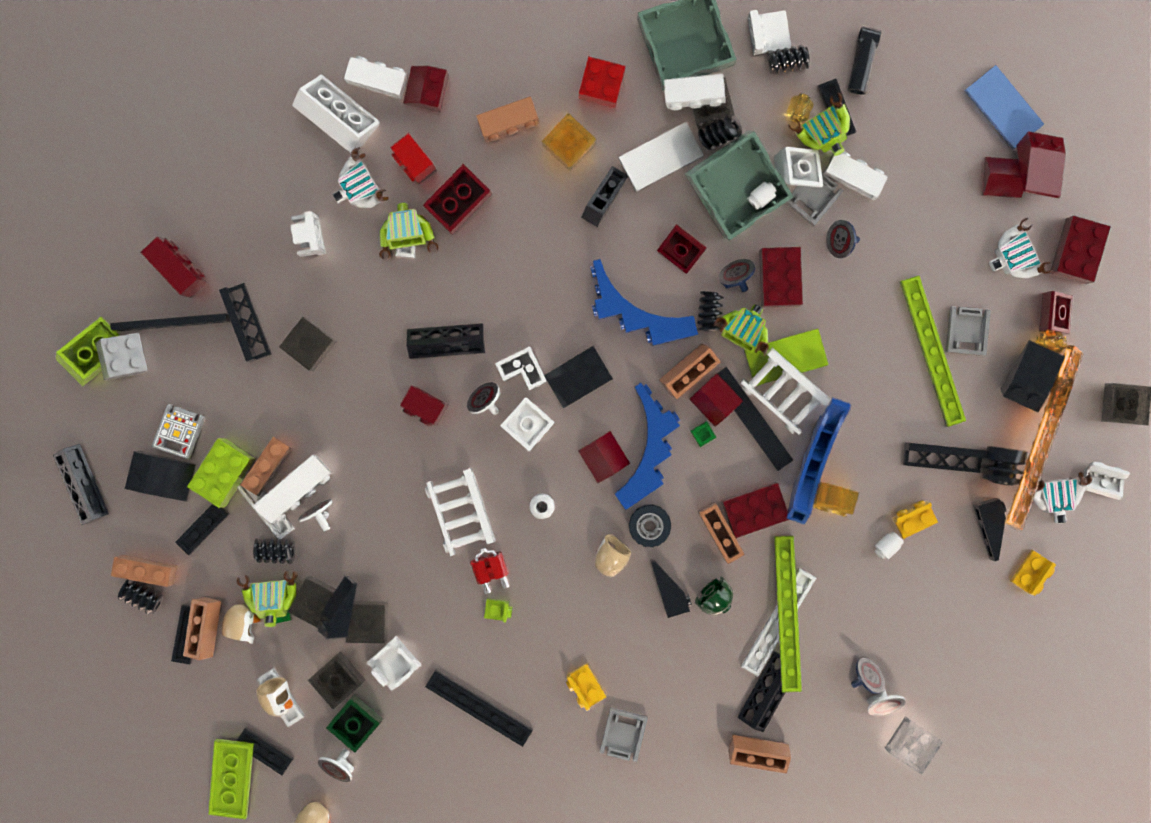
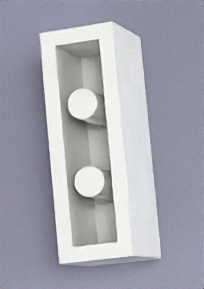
[344,56,408,99]
[664,74,726,110]
[824,152,888,200]

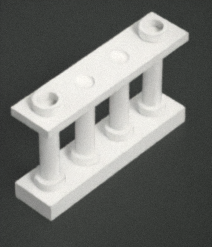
[741,347,831,434]
[425,468,495,556]

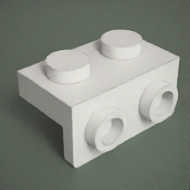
[1084,462,1129,500]

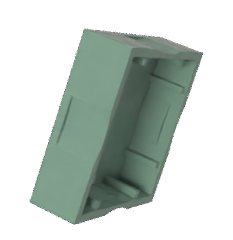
[637,0,737,91]
[685,130,794,240]

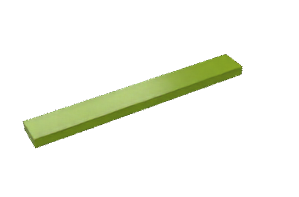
[900,275,966,427]
[774,536,802,692]

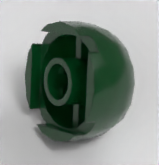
[695,577,734,615]

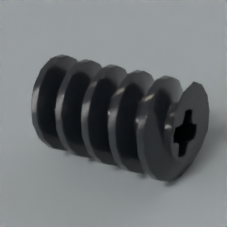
[768,45,810,74]
[698,115,742,150]
[697,291,724,332]
[253,538,295,564]
[118,579,164,615]

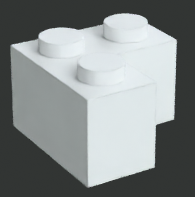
[495,347,547,390]

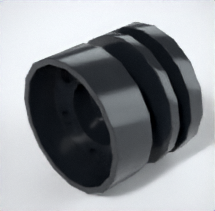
[983,446,1029,486]

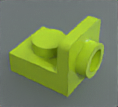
[484,598,512,623]

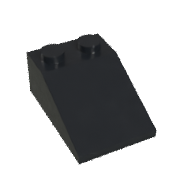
[1000,340,1065,412]
[544,346,613,409]
[125,451,196,501]

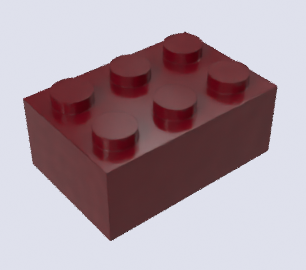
[423,164,492,235]
[1050,215,1111,284]
[140,236,207,298]
[759,247,803,308]
[721,482,789,538]

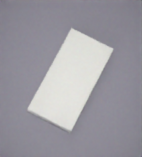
[618,122,704,192]

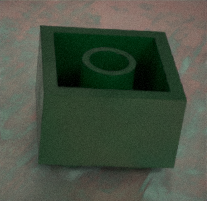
[326,694,383,753]

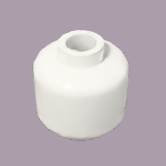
[530,493,555,519]

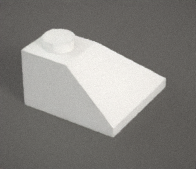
[774,147,823,188]

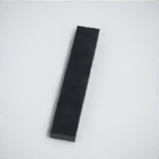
[110,313,230,332]
[711,367,793,471]
[425,670,533,747]

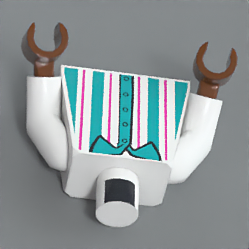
[333,147,389,208]
[989,218,1053,279]
[1030,472,1093,523]

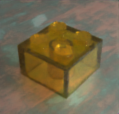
[542,113,597,171]
[813,482,859,517]

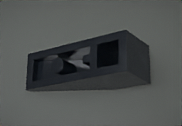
[581,166,628,227]
[973,498,1006,561]
[651,560,692,618]
[317,576,357,639]

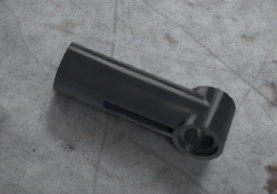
[847,26,881,95]

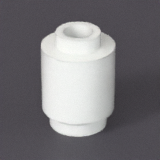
[747,182,777,210]
[875,531,904,559]

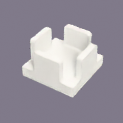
[291,211,326,257]
[501,397,555,451]
[367,636,421,691]

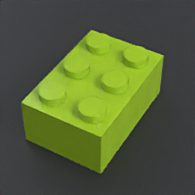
[187,438,256,508]

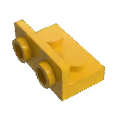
[892,500,938,539]
[1010,550,1056,596]
[566,663,607,711]

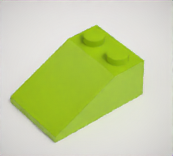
[56,317,120,387]

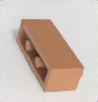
[476,96,539,142]
[659,343,721,399]
[241,437,292,496]
[698,503,745,564]
[111,555,177,587]
[183,597,222,660]
[728,735,791,774]

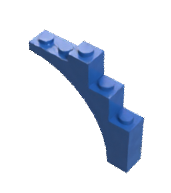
[590,259,698,346]
[614,383,681,510]
[786,397,851,525]

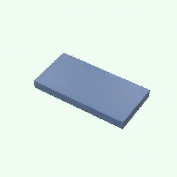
[965,65,1044,149]

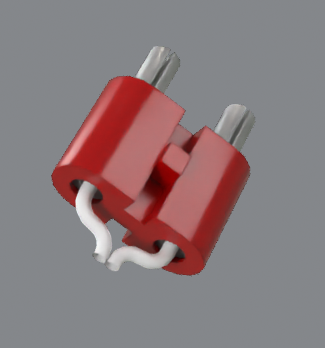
[470,548,509,594]

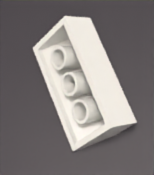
[292,74,380,153]
[253,455,332,524]

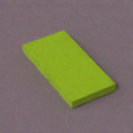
[744,329,829,386]
[208,739,254,819]

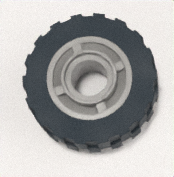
[629,504,671,548]

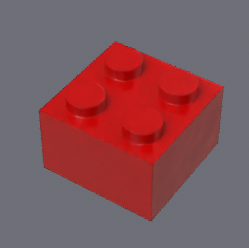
[579,56,626,108]
[390,133,437,184]

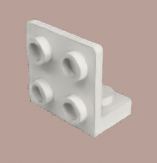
[747,10,791,55]

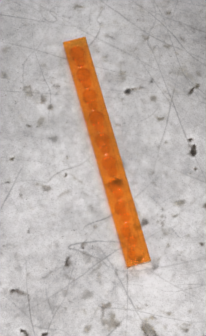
[1006,345,1084,531]

